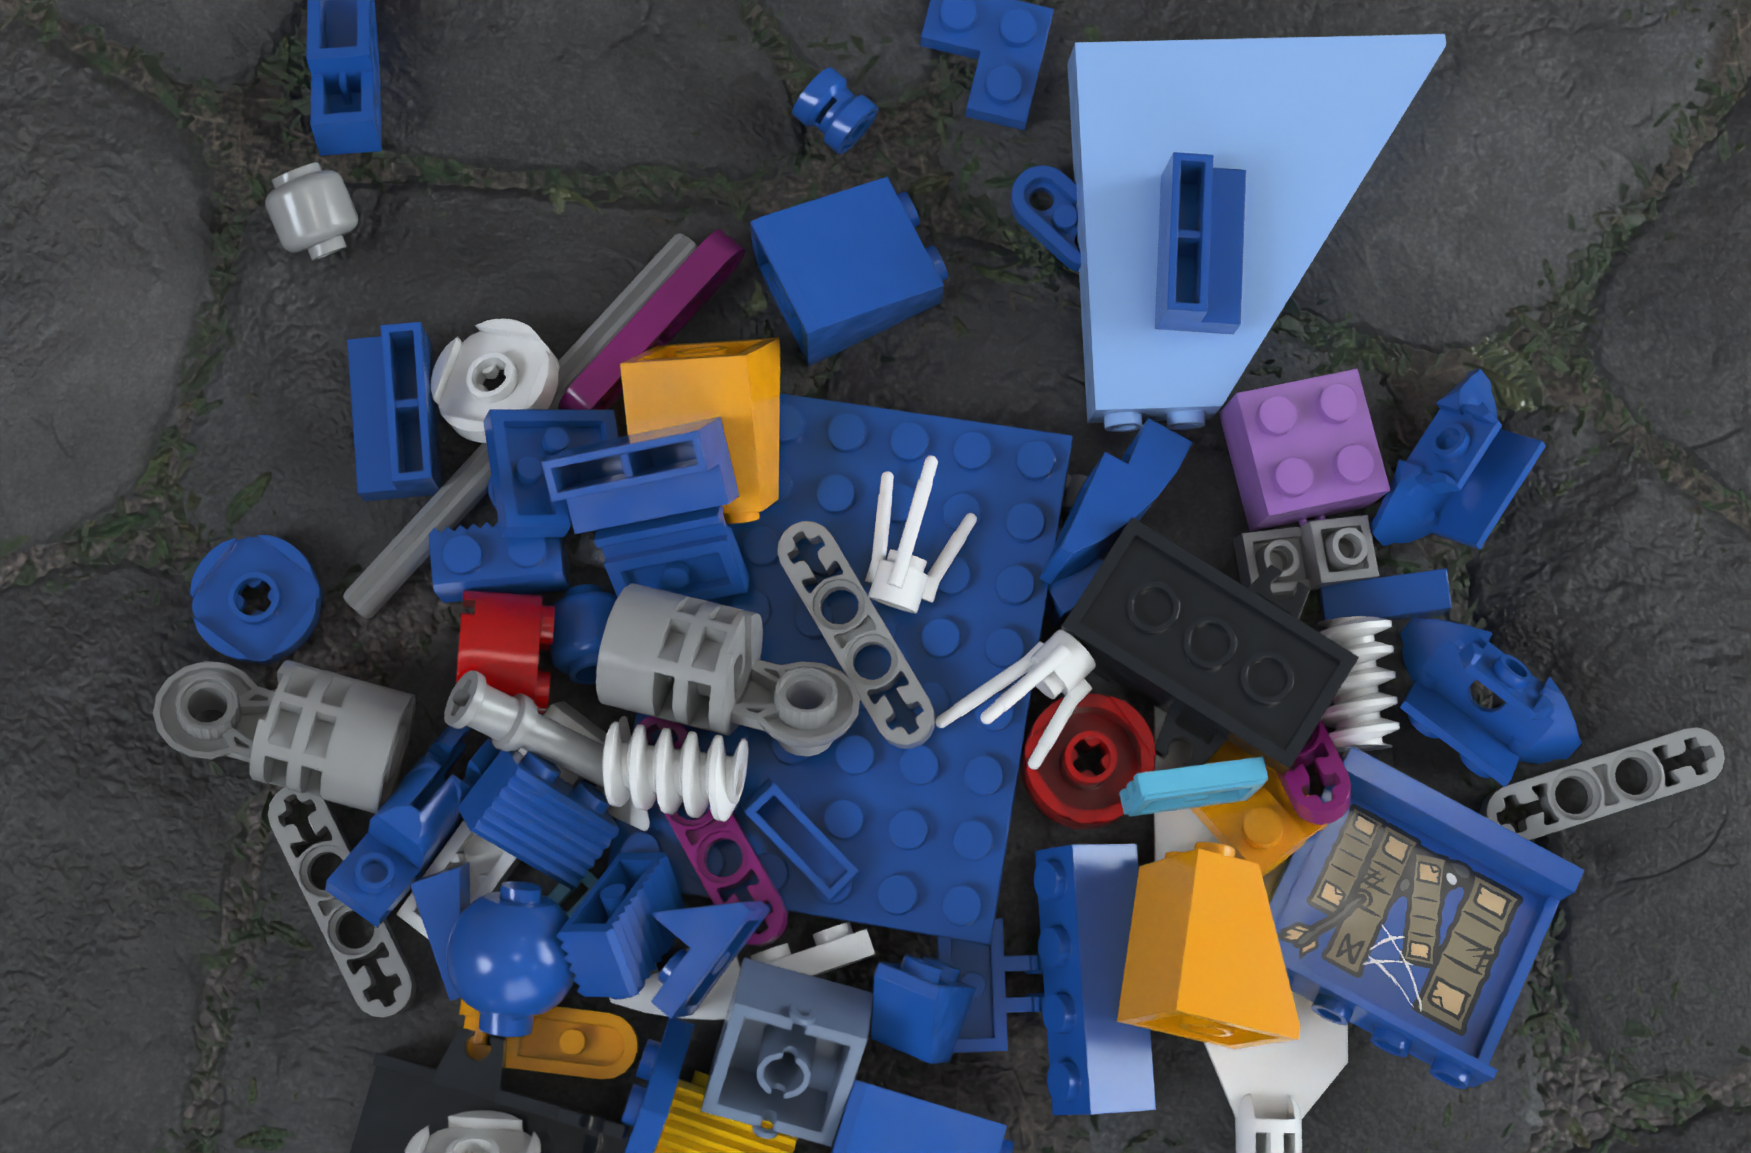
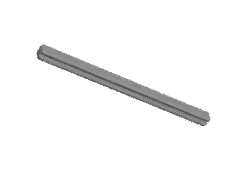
[343,233,698,619]

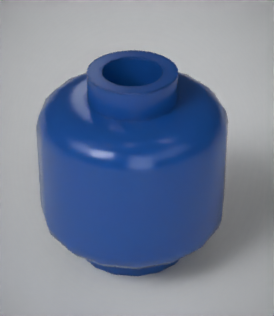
[549,584,618,685]

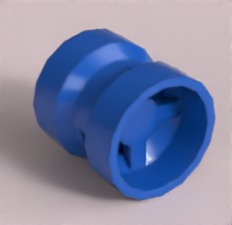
[792,67,879,155]

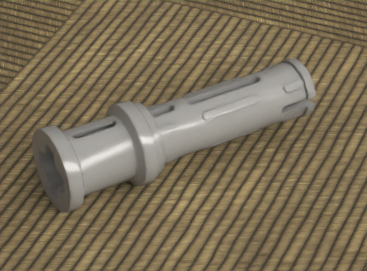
[444,670,604,788]

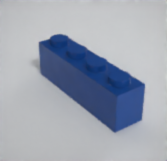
[1034,844,1156,1115]

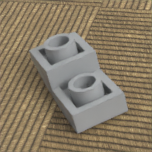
[1233,515,1379,596]

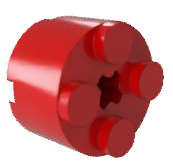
[456,590,555,715]
[1020,693,1156,830]

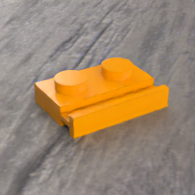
[1190,741,1328,877]

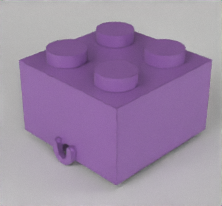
[1219,369,1390,532]

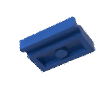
[594,505,750,600]
[620,1018,695,1153]

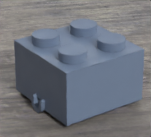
[701,957,873,1147]

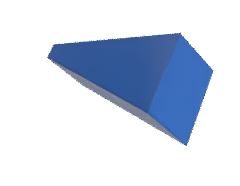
[1319,568,1452,621]
[740,777,859,900]
[410,862,470,1001]

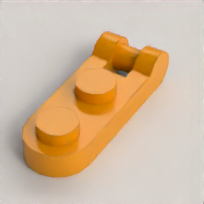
[459,999,639,1079]

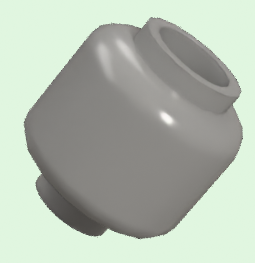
[265,162,359,261]

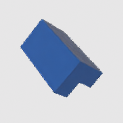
[1155,152,1246,334]
[347,322,442,502]
[541,416,739,534]

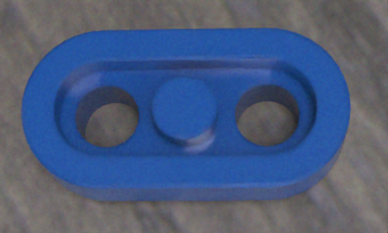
[1010,165,1081,272]

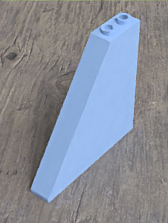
[1067,34,1446,432]

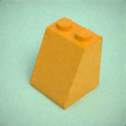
[620,337,781,524]
[1117,842,1300,1049]

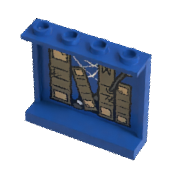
[1268,746,1584,1089]

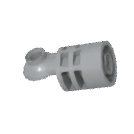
[596,583,860,757]
[153,660,416,813]

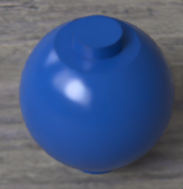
[446,881,576,1037]

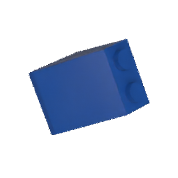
[750,177,948,367]
[831,1079,1014,1153]

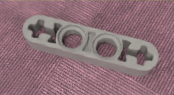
[778,521,936,749]
[1479,727,1725,840]
[268,788,417,1018]

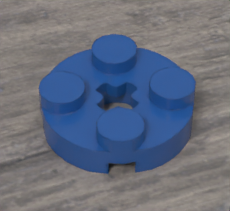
[190,535,324,665]

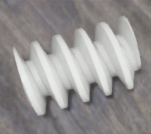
[1317,616,1400,752]
[602,721,749,822]

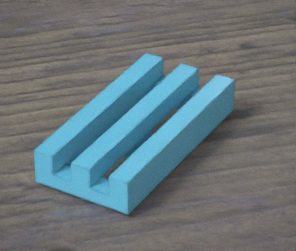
[1119,757,1269,817]

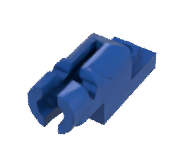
[325,725,500,928]

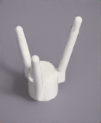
[865,456,977,614]
[935,630,1096,770]

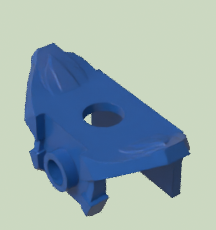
[1370,368,1546,550]
[1400,616,1582,787]

